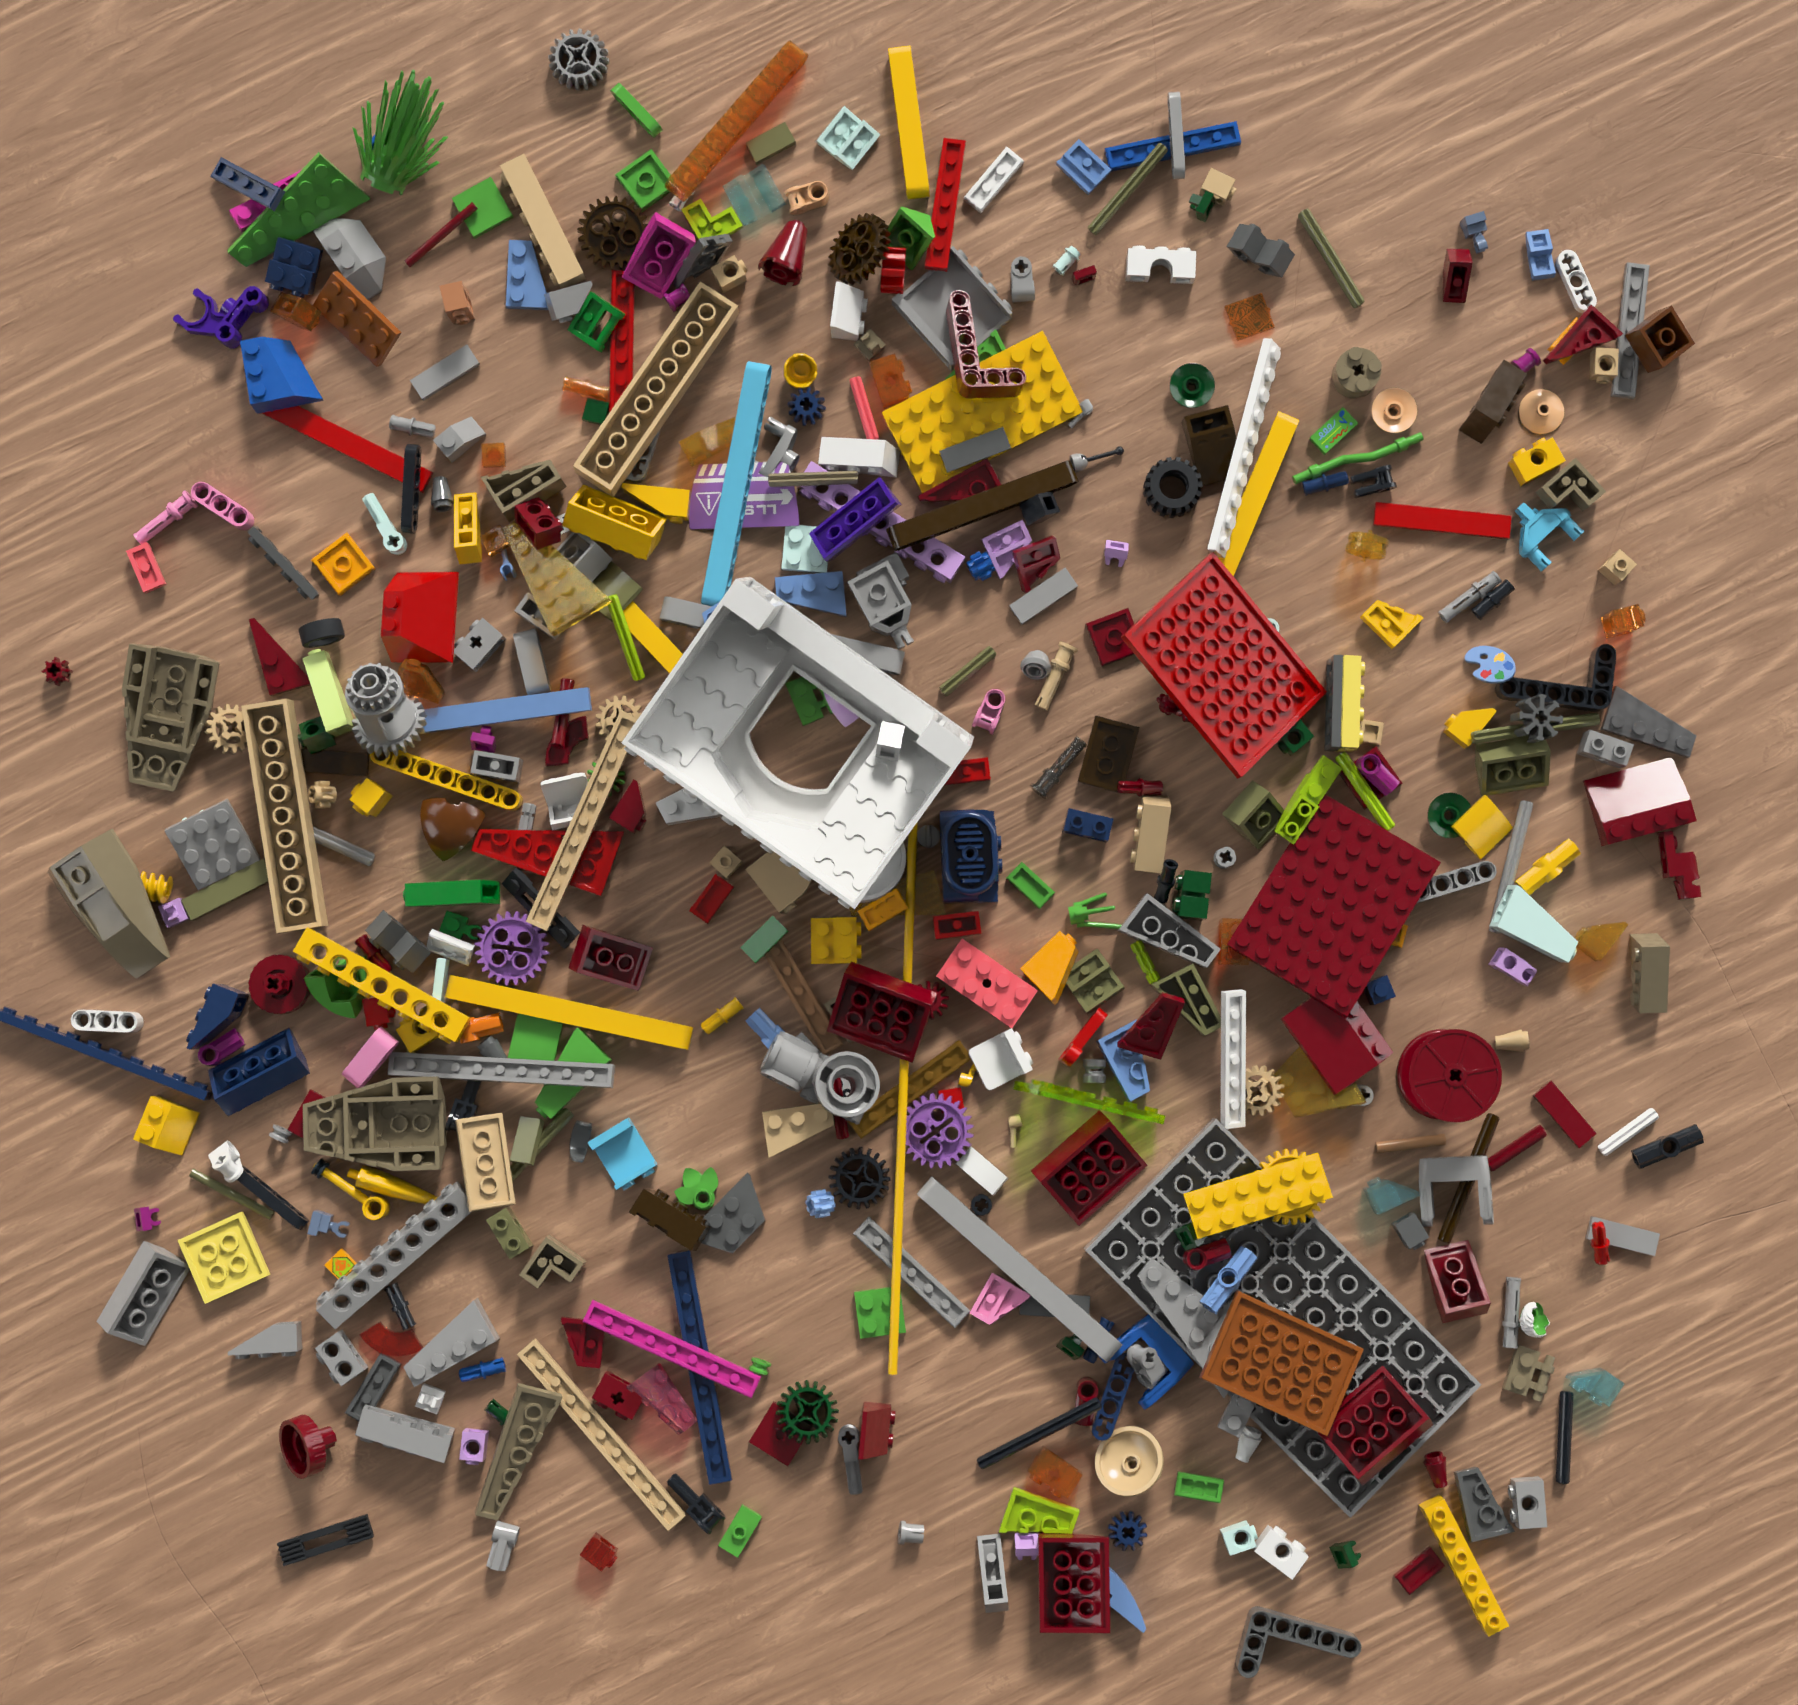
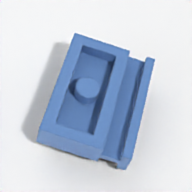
[1056,139,1111,195]

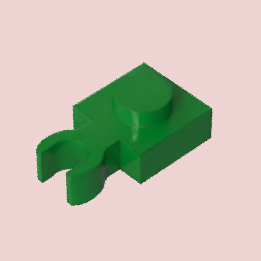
[439,910,483,940]

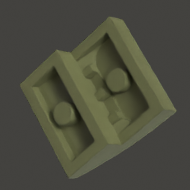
[581,561,643,622]
[1066,949,1125,1015]

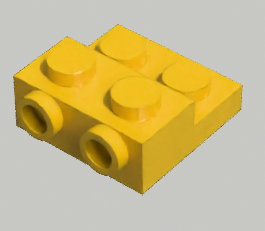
[811,917,862,964]

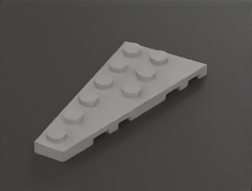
[1137,1257,1229,1398]

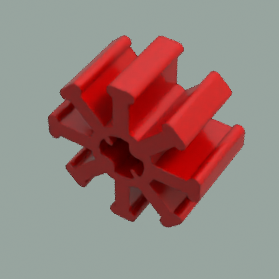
[880,247,906,294]

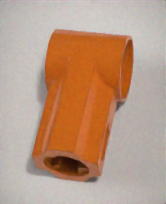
[459,1013,504,1044]

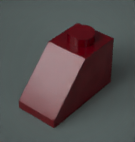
[1442,249,1473,303]
[609,779,647,834]

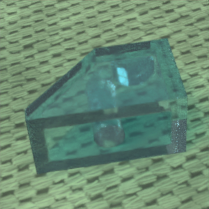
[1363,1177,1420,1215]

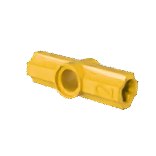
[1514,839,1581,895]

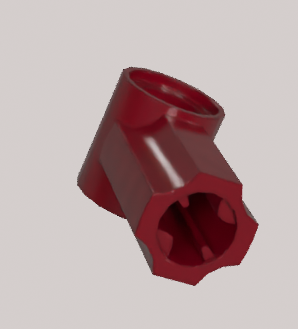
[1183,1238,1232,1270]
[1074,1377,1098,1426]

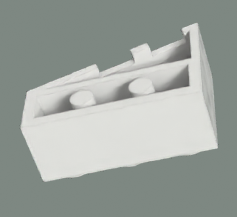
[818,437,900,478]
[656,788,723,825]

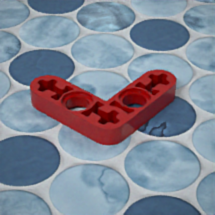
[1058,1008,1108,1067]

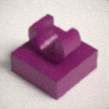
[470,725,496,753]
[134,1206,161,1231]

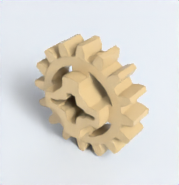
[596,695,642,741]
[204,704,247,754]
[1245,1065,1284,1116]

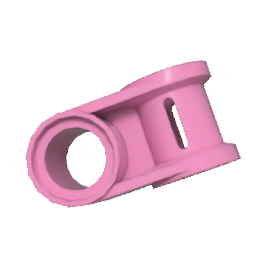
[972,689,1005,735]

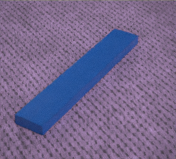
[1105,121,1241,172]

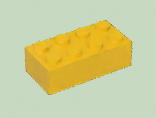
[562,485,667,560]

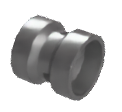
[1083,1059,1106,1083]

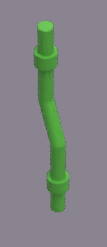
[1292,432,1424,484]

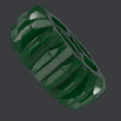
[776,1380,839,1444]

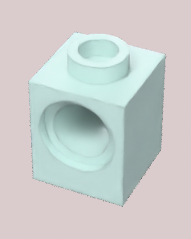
[1220,1520,1258,1556]

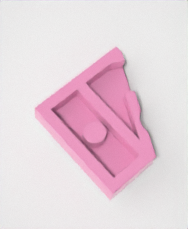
[970,1273,1031,1325]

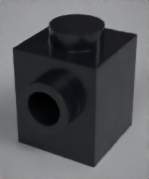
[1019,491,1060,526]

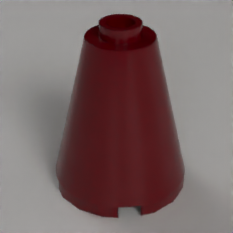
[758,220,808,286]

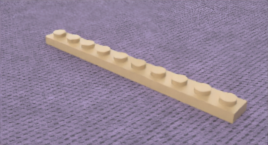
[526,712,638,931]
[517,1338,686,1531]

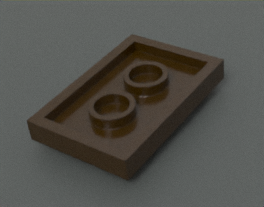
[1077,716,1140,794]

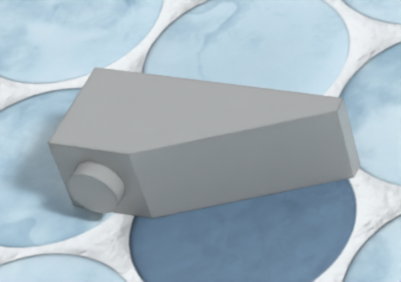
[977,1534,1009,1613]

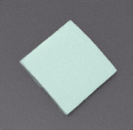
[815,106,880,170]

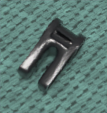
[1350,465,1397,498]

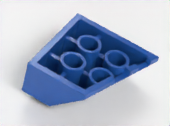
[240,337,324,414]

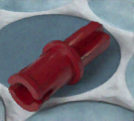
[1117,778,1163,797]
[355,934,392,972]

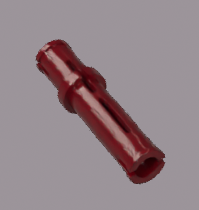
[550,678,575,748]

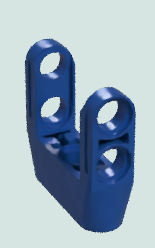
[1098,1314,1195,1410]

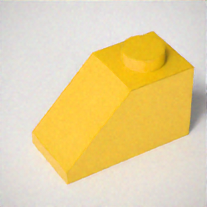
[1443,708,1496,749]

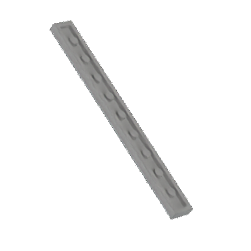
[388,1052,615,1088]

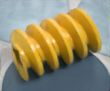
[140,871,173,904]

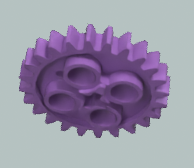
[475,911,550,985]
[906,1093,974,1168]

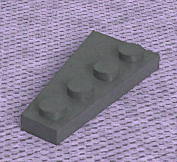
[248,526,320,600]

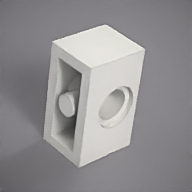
[1252,1525,1308,1580]

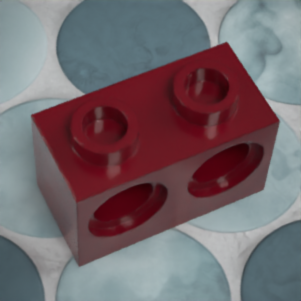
[515,497,563,550]

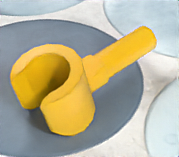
[958,1064,976,1087]

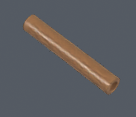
[1375,1134,1446,1154]

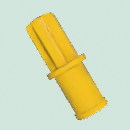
[701,997,744,1034]

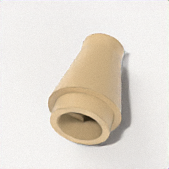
[1495,1030,1529,1052]

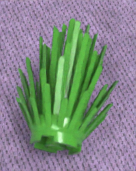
[352,70,448,195]

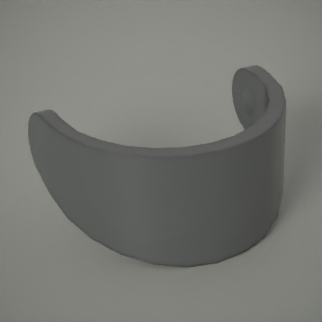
[569,1120,592,1162]

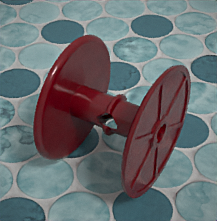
[1397,1029,1502,1122]

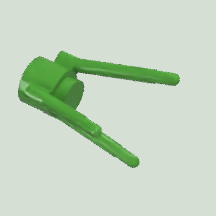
[1068,893,1121,929]

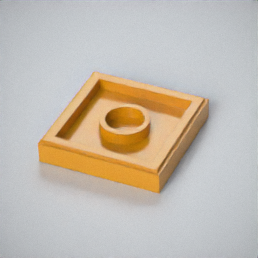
[311,532,376,596]

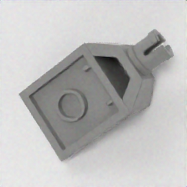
[847,560,914,650]

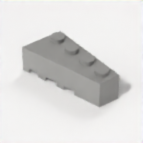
[404,1298,500,1387]
[355,1404,455,1463]

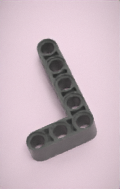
[1235,1606,1361,1678]

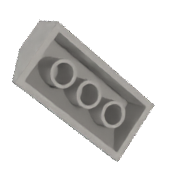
[96,1241,190,1346]

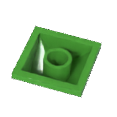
[886,207,935,271]

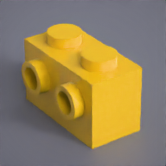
[349,778,393,817]

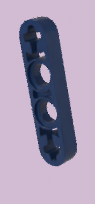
[1092,1353,1134,1441]

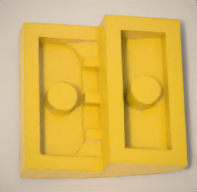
[1451,795,1513,860]

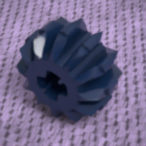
[787,387,826,426]
[1108,1511,1147,1551]

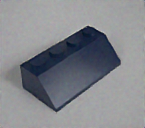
[208,1028,310,1117]

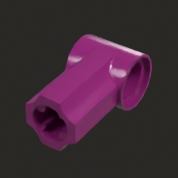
[1355,754,1400,796]
[198,1028,246,1066]

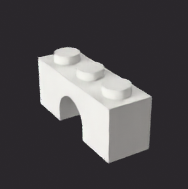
[1126,246,1196,284]

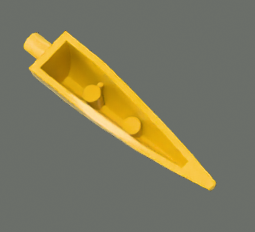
[347,1165,448,1207]

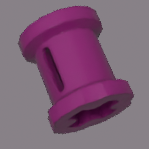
[663,283,690,312]
[1510,348,1541,373]

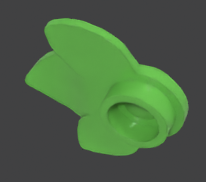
[674,1167,718,1210]

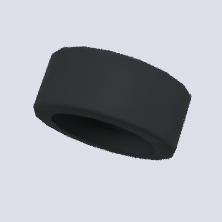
[298,618,345,648]

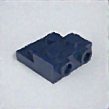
[265,237,323,298]

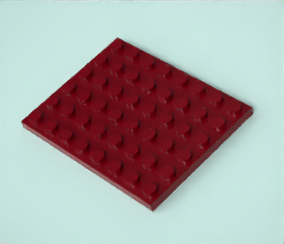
[1227,794,1441,1018]

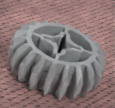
[548,28,609,91]

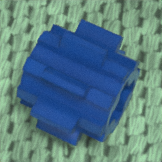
[966,551,995,581]

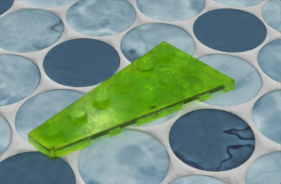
[1013,1079,1165,1124]

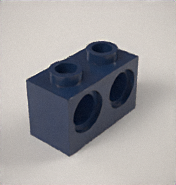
[1062,808,1113,843]

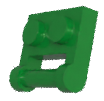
[567,291,626,353]

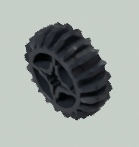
[828,1147,891,1210]

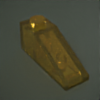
[679,417,736,467]

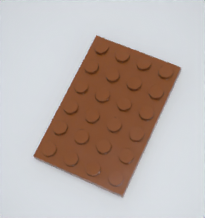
[1200,1291,1364,1436]

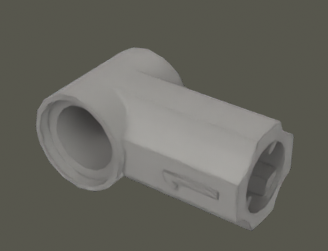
[486,1521,520,1571]

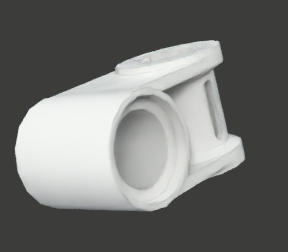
[208,1140,243,1183]

